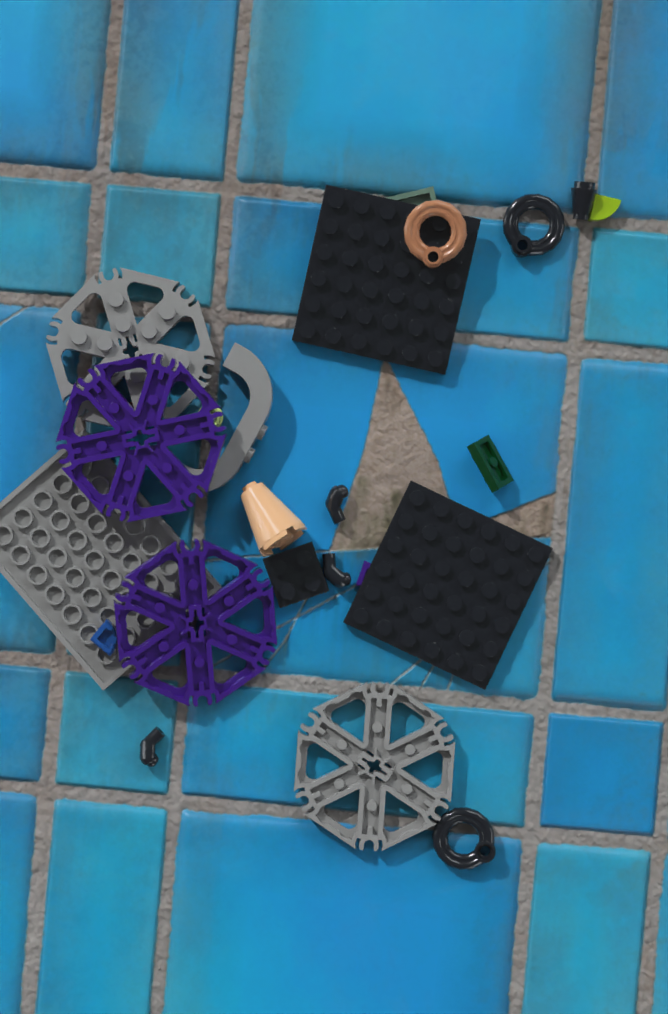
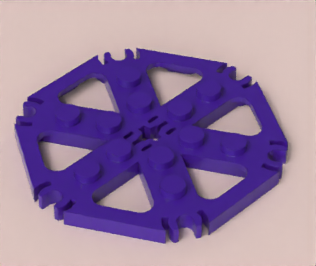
[56,353,227,522]
[114,538,277,707]

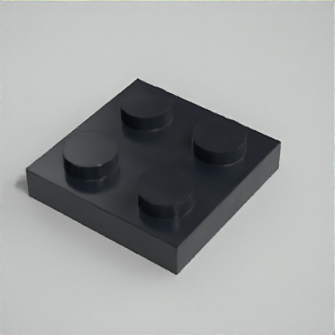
[263,541,329,608]

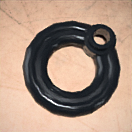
[503,194,565,258]
[432,807,496,870]

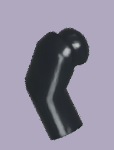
[325,485,348,525]

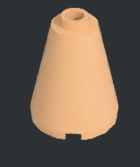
[241,481,307,557]

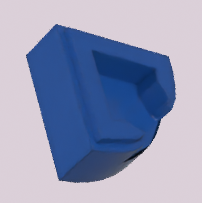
[90,619,117,656]

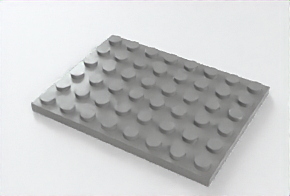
[0,429,222,691]

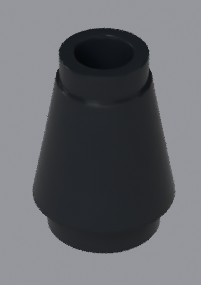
[571,181,597,220]

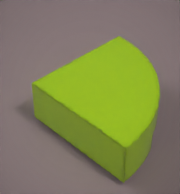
[588,194,621,222]

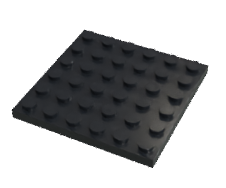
[292,185,481,375]
[343,480,553,690]

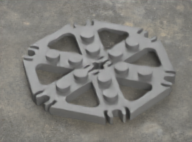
[46,267,215,435]
[294,681,455,851]

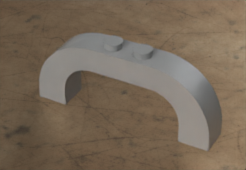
[159,342,273,493]

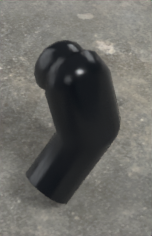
[322,553,351,588]
[140,726,165,767]

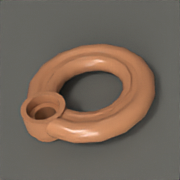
[404,200,467,268]

